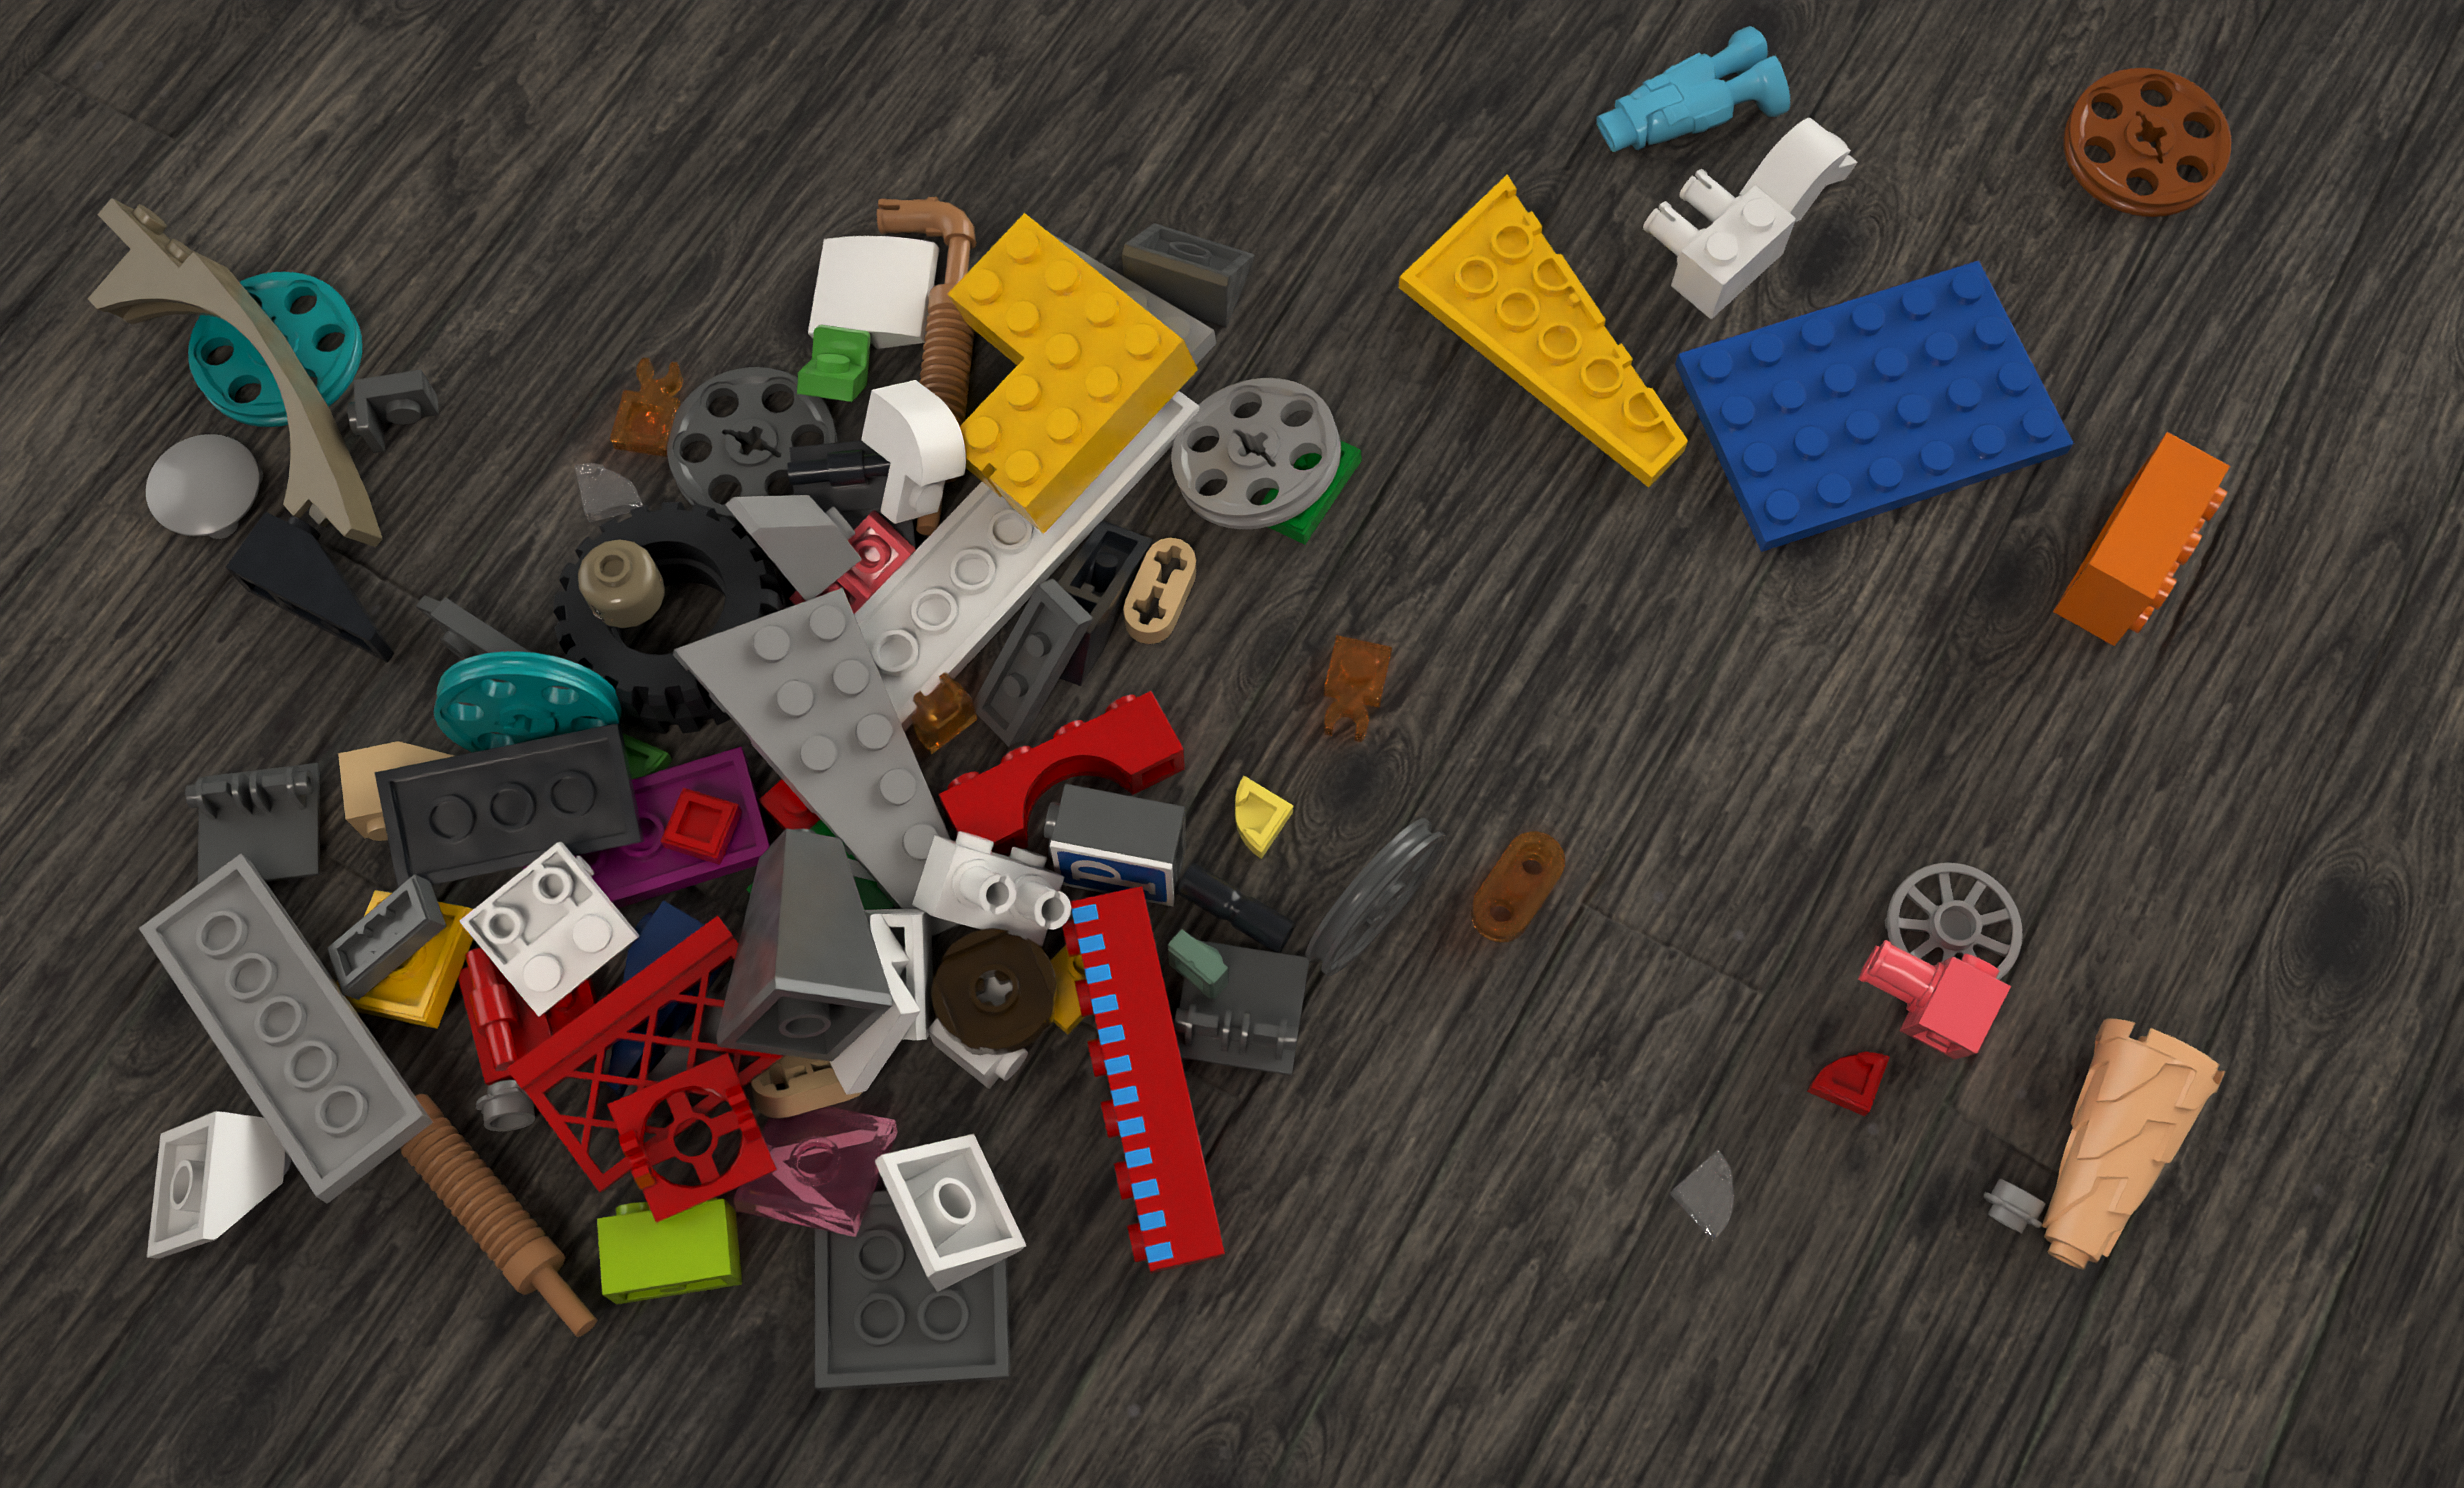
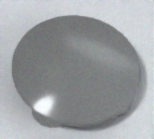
[146,434,263,539]

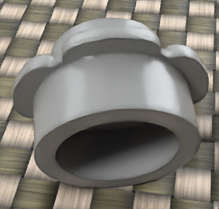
[476,1080,535,1131]
[1983,1179,2046,1234]

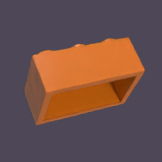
[2053,432,2230,646]

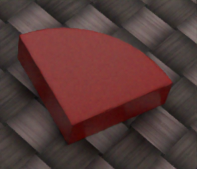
[1807,1052,1890,1117]

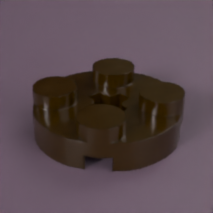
[931,928,1058,1055]

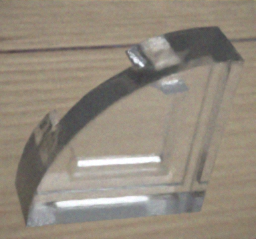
[574,463,643,522]
[1670,1150,1734,1240]

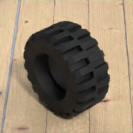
[553,502,788,734]

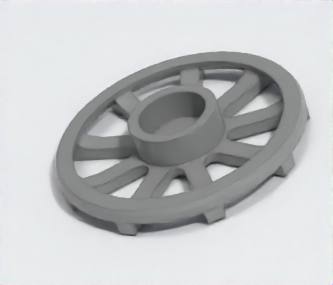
[1885,863,2023,980]

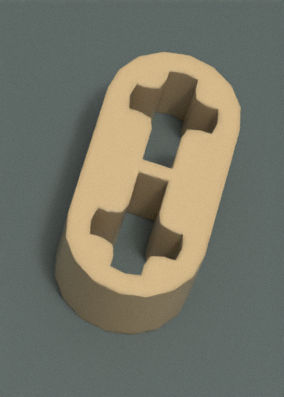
[1123,537,1197,644]
[751,1056,863,1118]

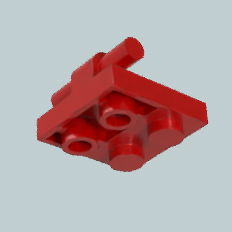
[458,948,611,1086]

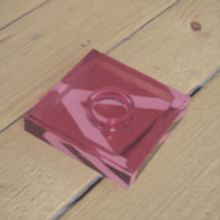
[733,1106,897,1237]

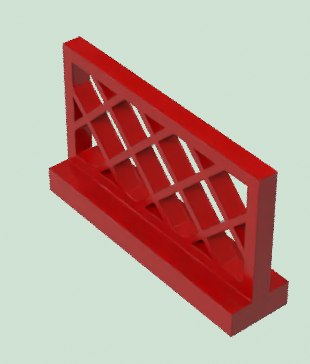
[506,916,786,1193]

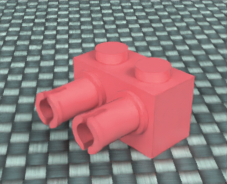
[1858,940,2011,1059]

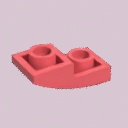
[789,510,916,614]

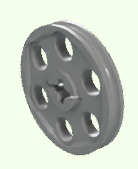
[1171,378,1341,529]

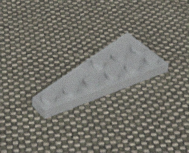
[673,588,962,937]

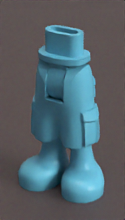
[1596,26,1790,152]

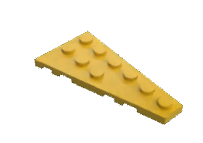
[1398,175,1688,487]

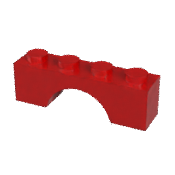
[939,691,1185,857]

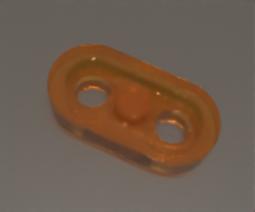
[1471,831,1565,942]

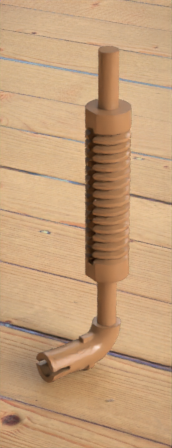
[877,197,976,536]
[400,1094,597,1337]

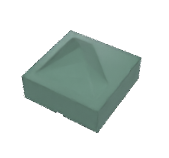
[1168,929,1228,1000]

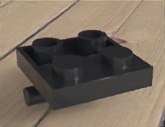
[787,440,917,549]

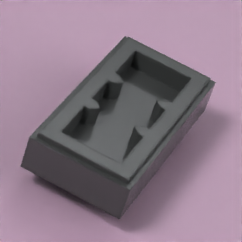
[327,874,446,1000]

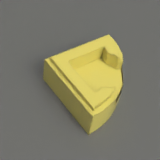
[1235,776,1293,859]

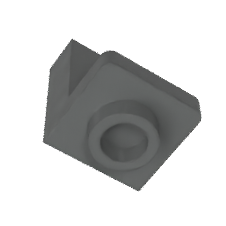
[347,370,439,453]

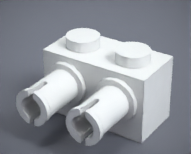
[1643,169,1796,319]
[912,831,1071,946]

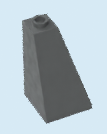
[717,829,892,1061]

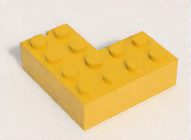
[948,213,1198,534]

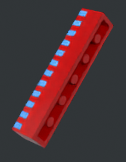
[1062,886,1225,1274]

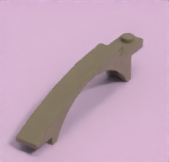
[88,198,383,547]

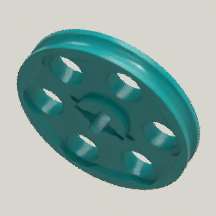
[188,272,363,427]
[434,651,622,753]

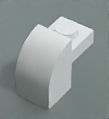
[1740,117,1858,222]
[861,380,966,524]

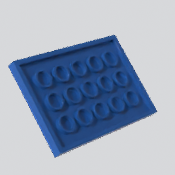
[1675,261,2074,552]

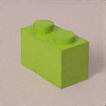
[597,1197,742,1304]

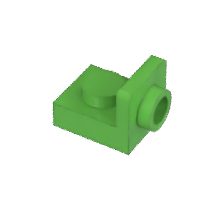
[797,325,871,402]

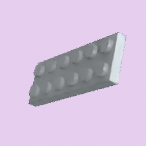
[139,854,433,1204]

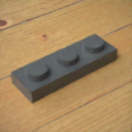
[970,579,1093,747]

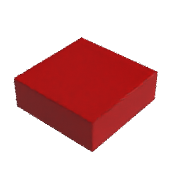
[660,787,742,865]

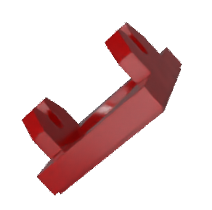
[607,1053,777,1223]

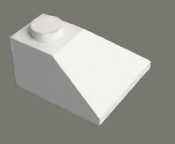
[147,1111,291,1259]

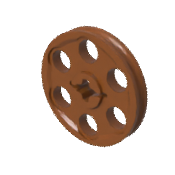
[2063,68,2232,217]

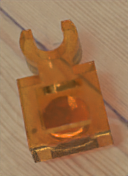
[610,357,683,457]
[1323,635,1393,742]
[911,672,977,754]

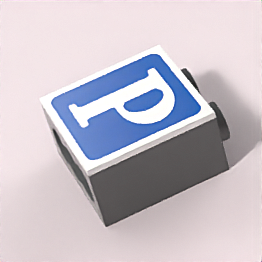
[1044,784,1187,906]

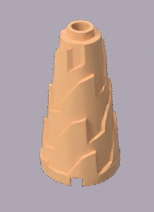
[2042,1018,2225,1270]

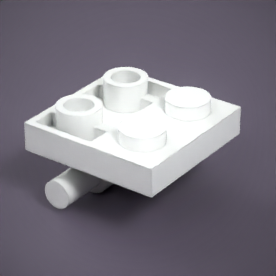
[459,842,640,1017]

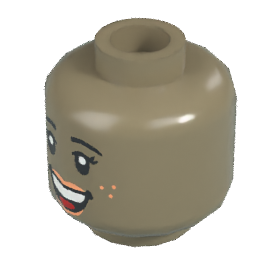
[578,539,664,628]

